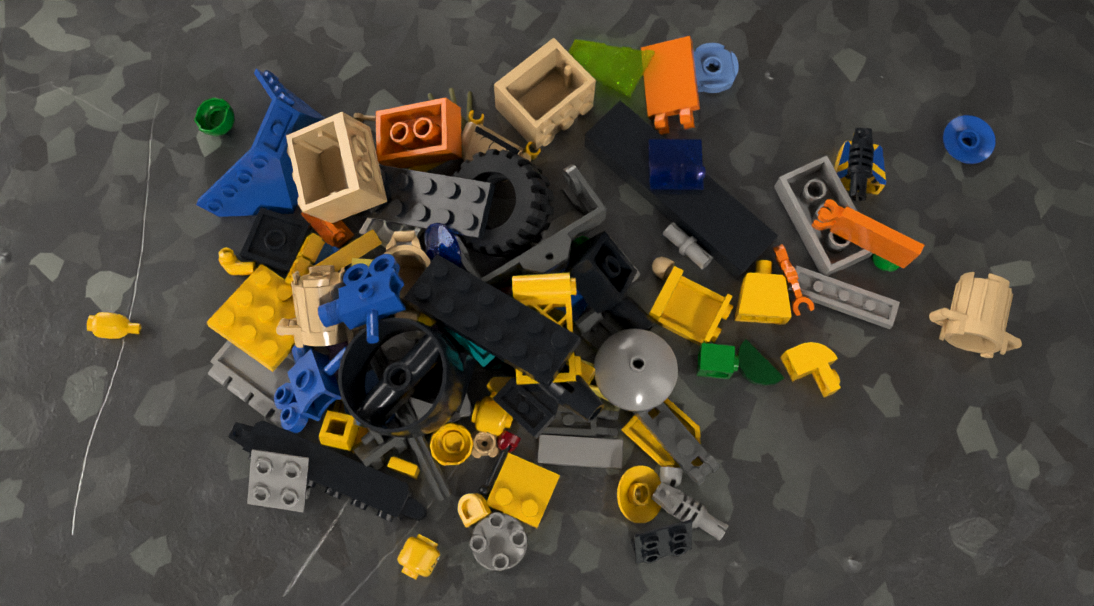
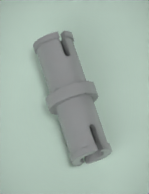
[663,222,713,270]

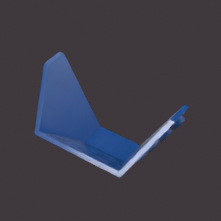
[196,68,326,217]

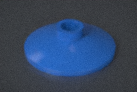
[943,115,996,164]

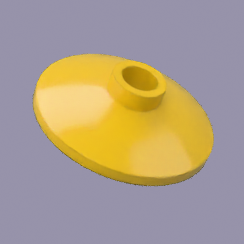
[617,465,661,523]

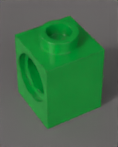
[696,343,739,379]

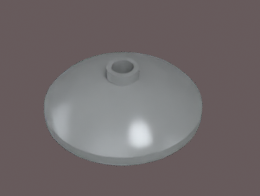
[594,329,678,411]

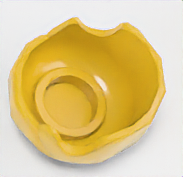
[429,423,473,466]

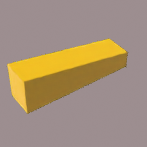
[314,229,382,272]

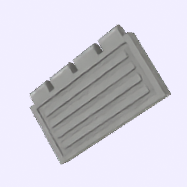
[208,340,295,431]

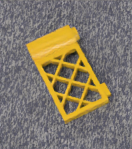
[512,272,582,385]

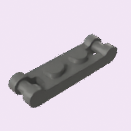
[633,402,720,486]

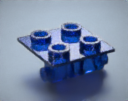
[648,139,706,190]

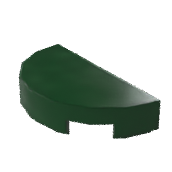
[738,339,785,386]

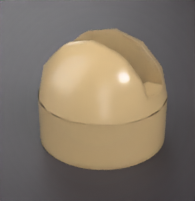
[652,256,675,280]

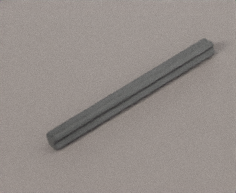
[370,347,452,501]

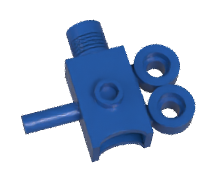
[318,254,406,343]
[274,345,347,433]

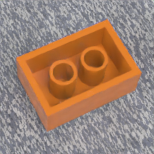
[376,98,462,169]

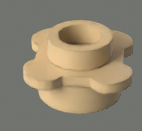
[471,431,499,459]

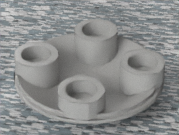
[470,512,528,571]

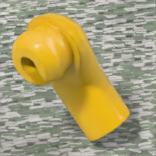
[219,247,256,275]

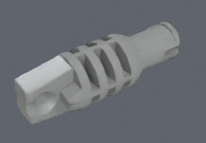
[652,483,728,541]

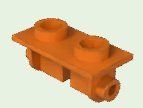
[301,212,354,248]

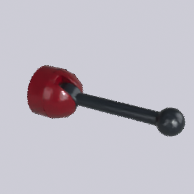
[479,430,521,496]

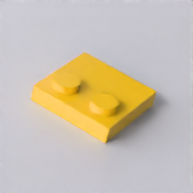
[487,453,560,529]

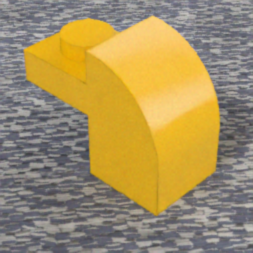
[780,342,841,398]
[319,399,359,451]

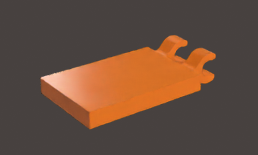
[641,36,700,135]
[811,199,925,268]

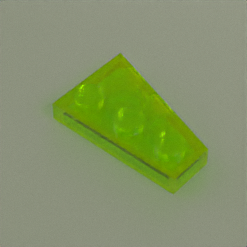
[568,39,655,98]

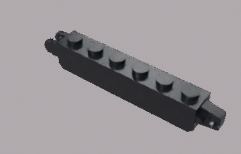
[228,421,427,522]

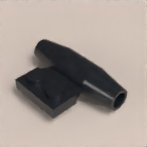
[493,364,604,439]

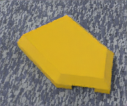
[621,398,703,468]

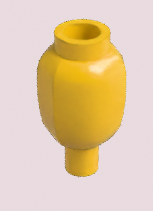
[87,312,141,339]

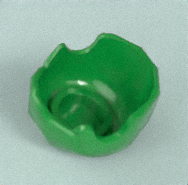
[194,98,235,137]

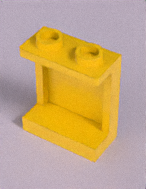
[649,266,733,346]

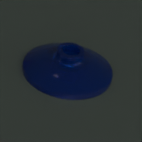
[424,222,462,268]

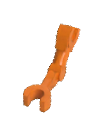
[773,244,814,316]

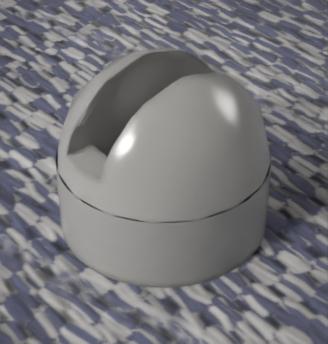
[660,467,683,488]

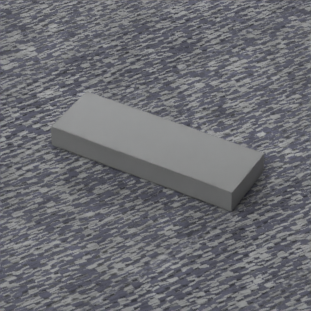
[538,435,623,469]

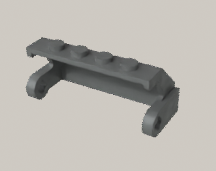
[446,164,606,288]

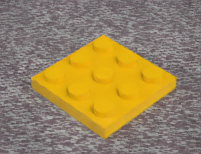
[207,264,296,372]

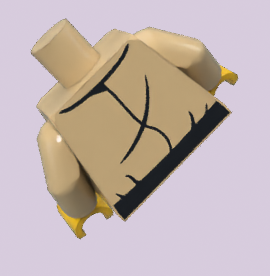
[461,110,541,182]

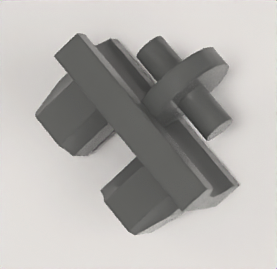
[352,418,408,470]

